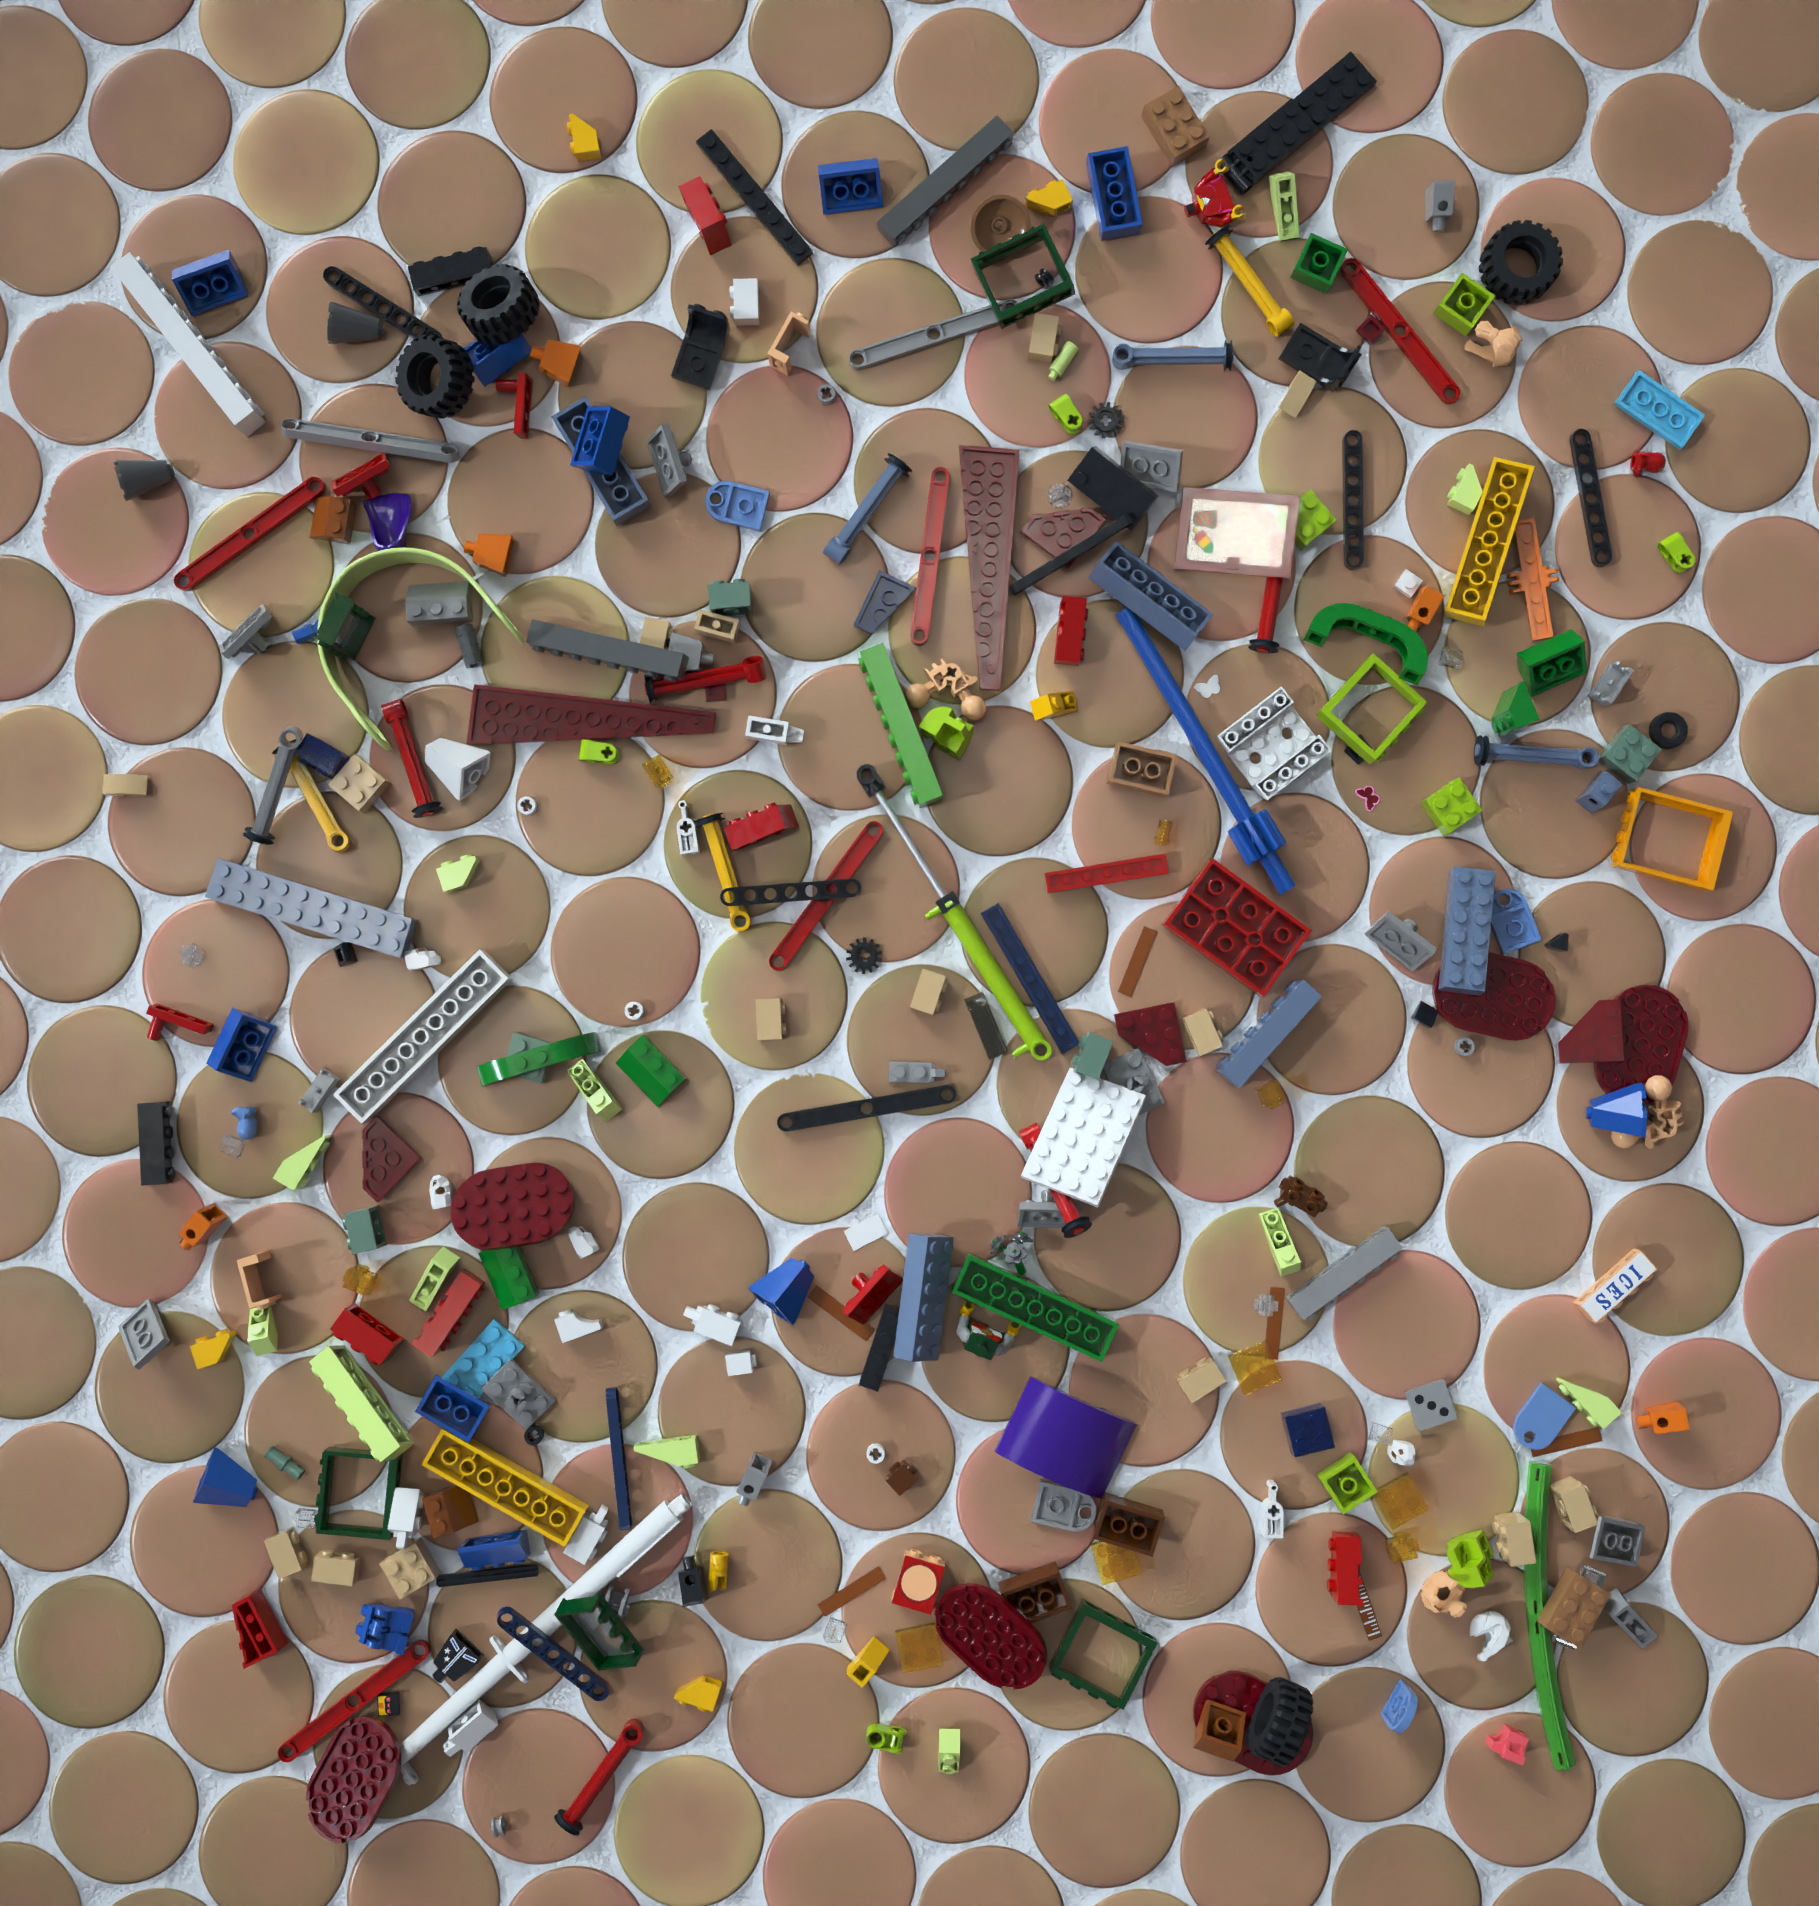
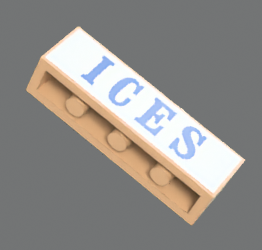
[1573,1248,1657,1323]

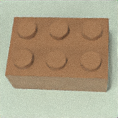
[1141,86,1210,167]
[1106,741,1177,798]
[1537,1567,1611,1649]

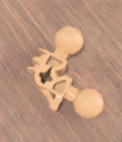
[904,659,986,721]
[1611,1075,1684,1149]

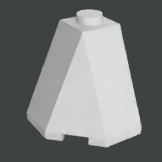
[425,738,491,801]

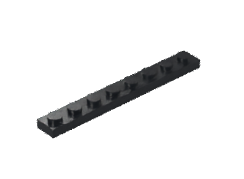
[696,129,813,266]

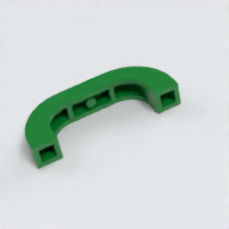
[1303,603,1428,685]
[476,1032,601,1087]

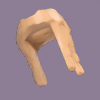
[1464,320,1523,367]
[1421,1571,1467,1618]

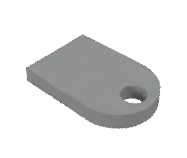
[1031,1480,1096,1532]

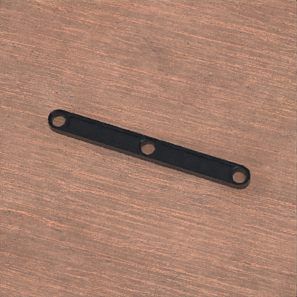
[777,1085,956,1132]

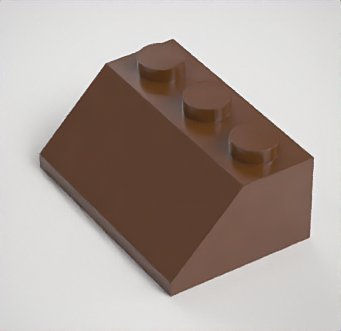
[1093,1492,1165,1557]
[998,1561,1072,1624]

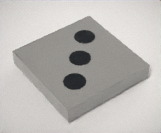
[1404,1378,1458,1432]

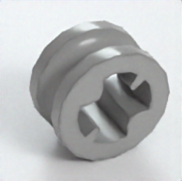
[817,384,836,405]
[1454,1038,1475,1056]
[491,1816,506,1837]

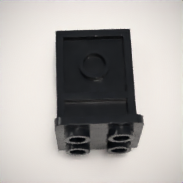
[671,304,730,390]
[1278,323,1362,392]

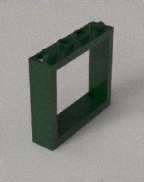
[971,223,1075,329]
[314,1447,403,1540]
[1049,1599,1158,1710]

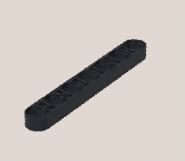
[323,266,443,339]
[1570,429,1612,567]
[1342,430,1364,570]
[1009,513,1135,595]
[720,879,861,906]

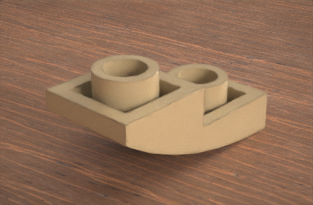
[1278,370,1317,418]
[102,774,148,797]

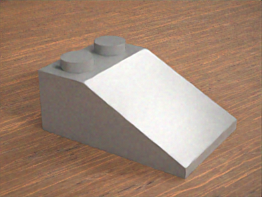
[1590,1516,1646,1567]

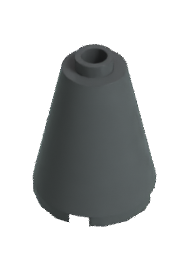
[327,302,384,344]
[113,460,175,501]

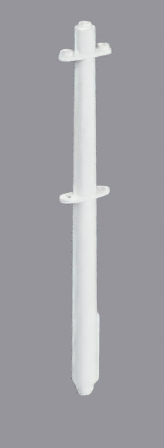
[400,1493,692,1785]

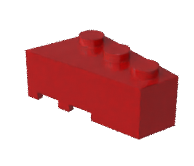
[678,176,732,256]
[1054,596,1088,666]
[724,802,799,850]
[1327,1532,1363,1606]
[232,1588,289,1669]

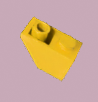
[567,114,602,162]
[1025,179,1073,217]
[1029,691,1078,721]
[190,1329,237,1370]
[846,1636,890,1688]
[674,1675,723,1712]

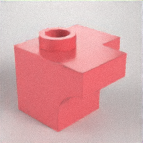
[1485,1724,1529,1766]

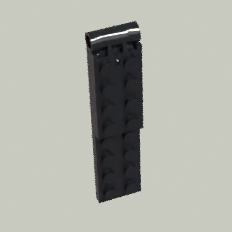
[1220,52,1377,196]

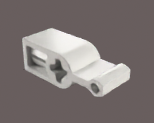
[677,800,701,856]
[1261,1480,1283,1538]

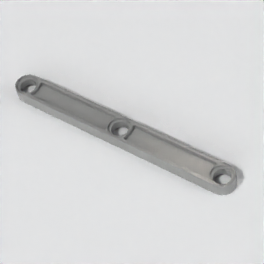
[849,299,1018,370]
[281,418,459,463]

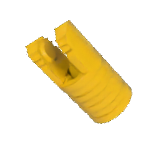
[708,1551,729,1592]

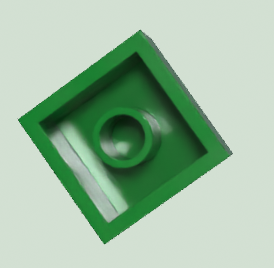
[1290,233,1348,294]

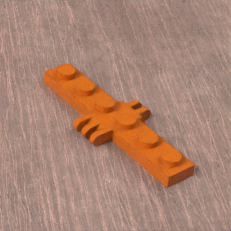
[1507,517,1559,642]

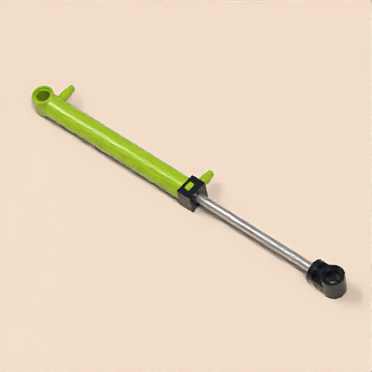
[857,764,1052,1060]

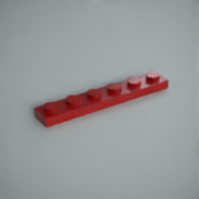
[1044,854,1169,893]

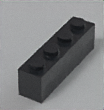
[408,246,493,297]
[137,1101,175,1186]
[859,1303,899,1392]

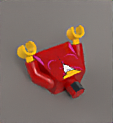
[1184,159,1246,228]

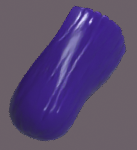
[363,493,411,551]

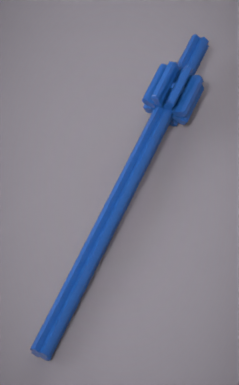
[1116,607,1296,895]

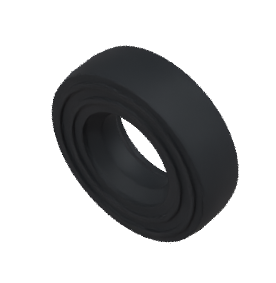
[1649,712,1688,749]

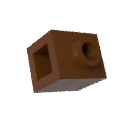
[886,1460,918,1496]

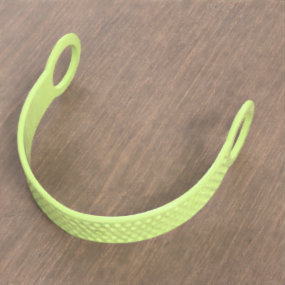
[317,548,525,751]

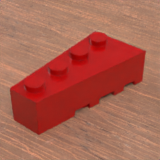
[411,1269,485,1358]

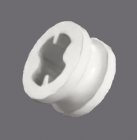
[517,796,537,815]
[624,1002,644,1020]
[866,1443,885,1464]

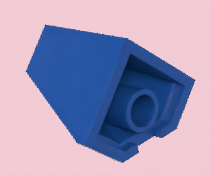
[1585,1083,1647,1137]
[748,1258,814,1325]
[193,1448,258,1507]

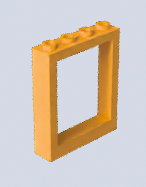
[1611,787,1733,892]

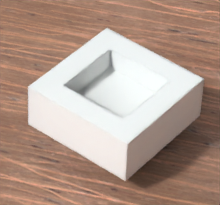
[1393,569,1423,598]

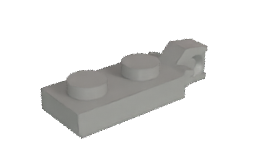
[889,1061,945,1083]

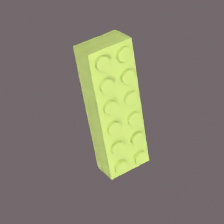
[309,1345,414,1462]

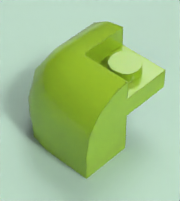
[918,707,974,760]
[1447,1530,1494,1588]

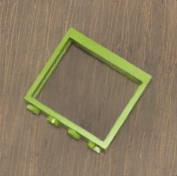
[1315,653,1427,765]

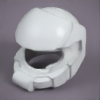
[1470,1611,1513,1662]

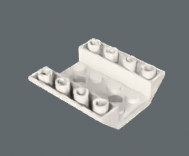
[1217,686,1332,800]

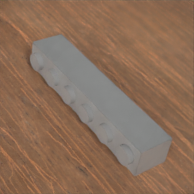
[1285,1226,1403,1320]

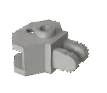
[599,1584,631,1635]

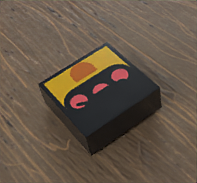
[377,1692,400,1716]

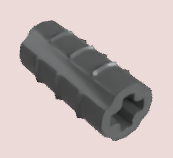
[455,624,483,668]

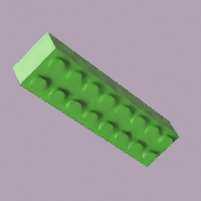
[858,643,943,808]

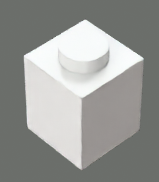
[725,1349,757,1376]

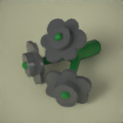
[990,1232,1033,1275]

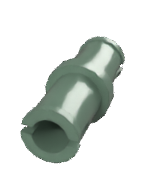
[264,1446,306,1481]

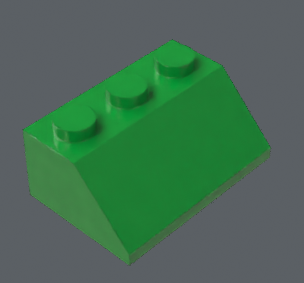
[1516,629,1587,697]
[1491,681,1540,737]
[616,1035,687,1107]
[479,1246,540,1310]

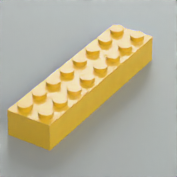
[1444,457,1535,627]
[421,1428,589,1547]

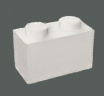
[730,278,760,326]

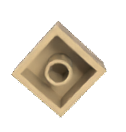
[328,754,391,813]
[1549,1476,1598,1533]
[1492,1512,1536,1567]
[379,1537,441,1599]

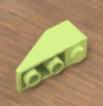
[567,1058,622,1122]
[273,1135,331,1191]
[1259,1208,1301,1277]
[1556,1378,1622,1429]

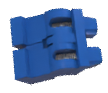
[355,1603,414,1655]

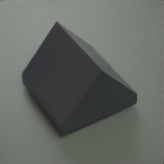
[1544,933,1569,952]
[334,942,358,967]

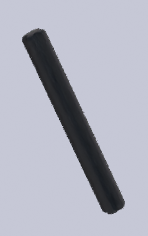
[436,1564,539,1587]

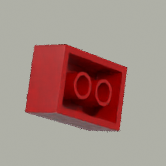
[330,1303,405,1365]

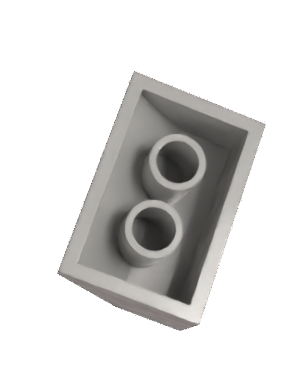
[405,581,473,626]

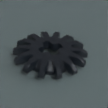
[1088,402,1124,438]
[846,937,882,974]

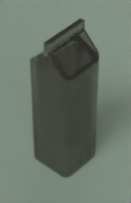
[964,992,1008,1060]

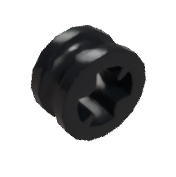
[1034,268,1054,289]
[524,1425,544,1445]

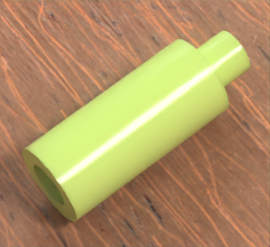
[1048,341,1079,381]

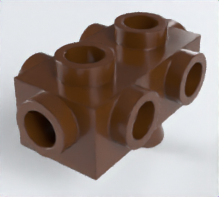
[1274,1175,1328,1218]

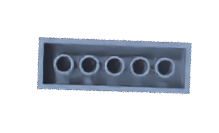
[551,396,651,526]
[1088,541,1213,651]
[1438,866,1496,996]
[1215,980,1322,1089]
[893,1233,954,1362]

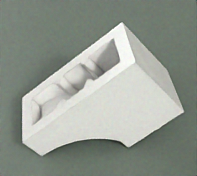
[554,1309,604,1343]

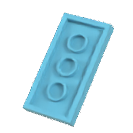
[1613,369,1705,450]
[442,1318,525,1398]

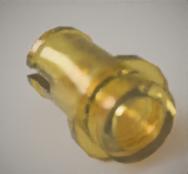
[1154,819,1172,846]

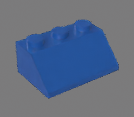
[817,158,883,214]
[172,250,248,316]
[464,334,532,387]
[570,406,630,475]
[206,1007,277,1082]
[415,1375,490,1443]
[457,1529,531,1570]

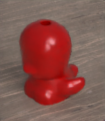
[1630,451,1666,477]

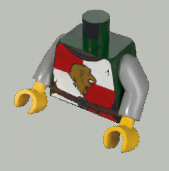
[956,1300,1021,1360]

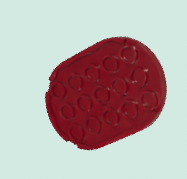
[1432,952,1556,1041]
[1594,985,1689,1105]
[450,1163,574,1251]
[935,1583,1047,1690]
[1193,1671,1313,1775]
[306,1717,401,1843]

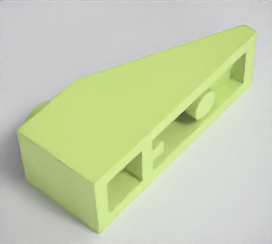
[1269,172,1299,241]
[409,1247,460,1312]
[634,1435,700,1468]

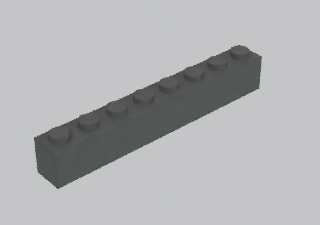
[877,115,1013,247]
[526,619,689,683]

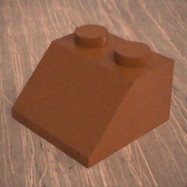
[310,496,357,545]
[422,1485,478,1539]
[1193,1699,1246,1762]

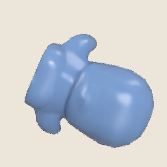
[231,1107,258,1139]

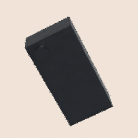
[1067,446,1159,531]

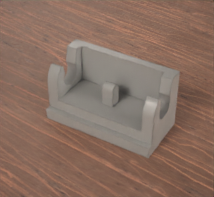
[1588,661,1634,707]
[298,1067,341,1113]

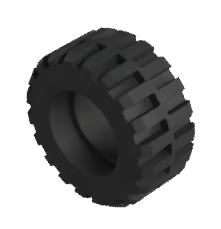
[1479,220,1563,305]
[457,264,540,345]
[395,335,475,419]
[1248,1677,1313,1767]

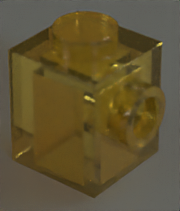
[642,754,674,788]
[1255,1079,1286,1109]
[343,1264,378,1296]
[1385,1531,1419,1564]

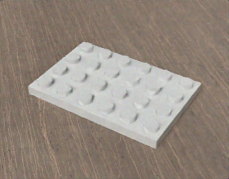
[1021,1067,1146,1207]

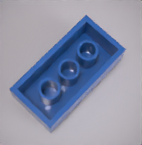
[1086,146,1143,241]

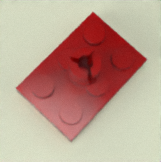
[332,453,390,500]
[842,1264,903,1325]

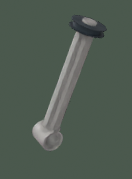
[243,726,303,845]

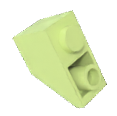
[1447,463,1483,515]
[436,854,480,893]
[247,1306,278,1356]
[938,1729,960,1774]

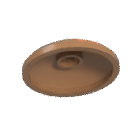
[970,194,1031,256]

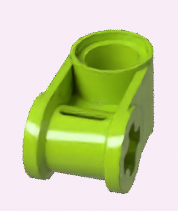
[1048,393,1082,435]
[1657,532,1695,573]
[579,739,620,764]
[866,1723,907,1754]

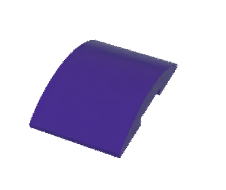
[995,1376,1137,1499]

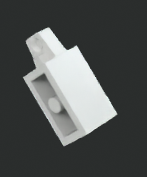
[745,715,804,745]
[683,1304,742,1346]
[388,1487,424,1550]
[563,1504,609,1565]
[443,1699,498,1757]

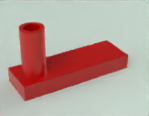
[496,373,533,439]
[146,1004,214,1041]

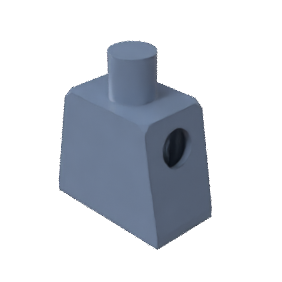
[1576,771,1622,814]

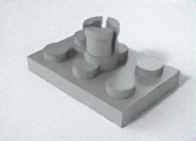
[646,423,692,497]
[1120,440,1183,492]
[219,603,272,659]
[1364,911,1437,972]
[1103,1048,1165,1115]
[1018,1189,1082,1228]
[118,1299,170,1370]
[481,1358,555,1430]

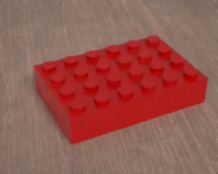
[1161,858,1312,997]

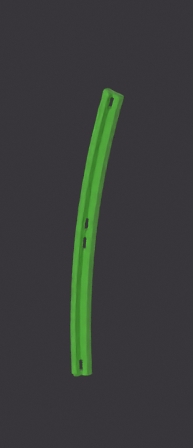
[1524,1462,1576,1771]

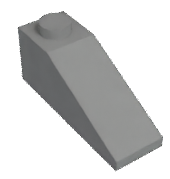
[1605,1588,1659,1649]

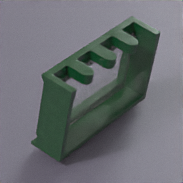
[313,592,376,661]
[554,1593,644,1671]

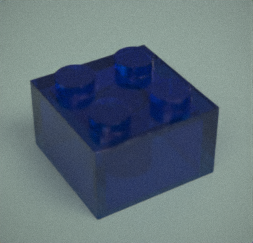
[295,733,351,779]
[1281,1403,1335,1458]

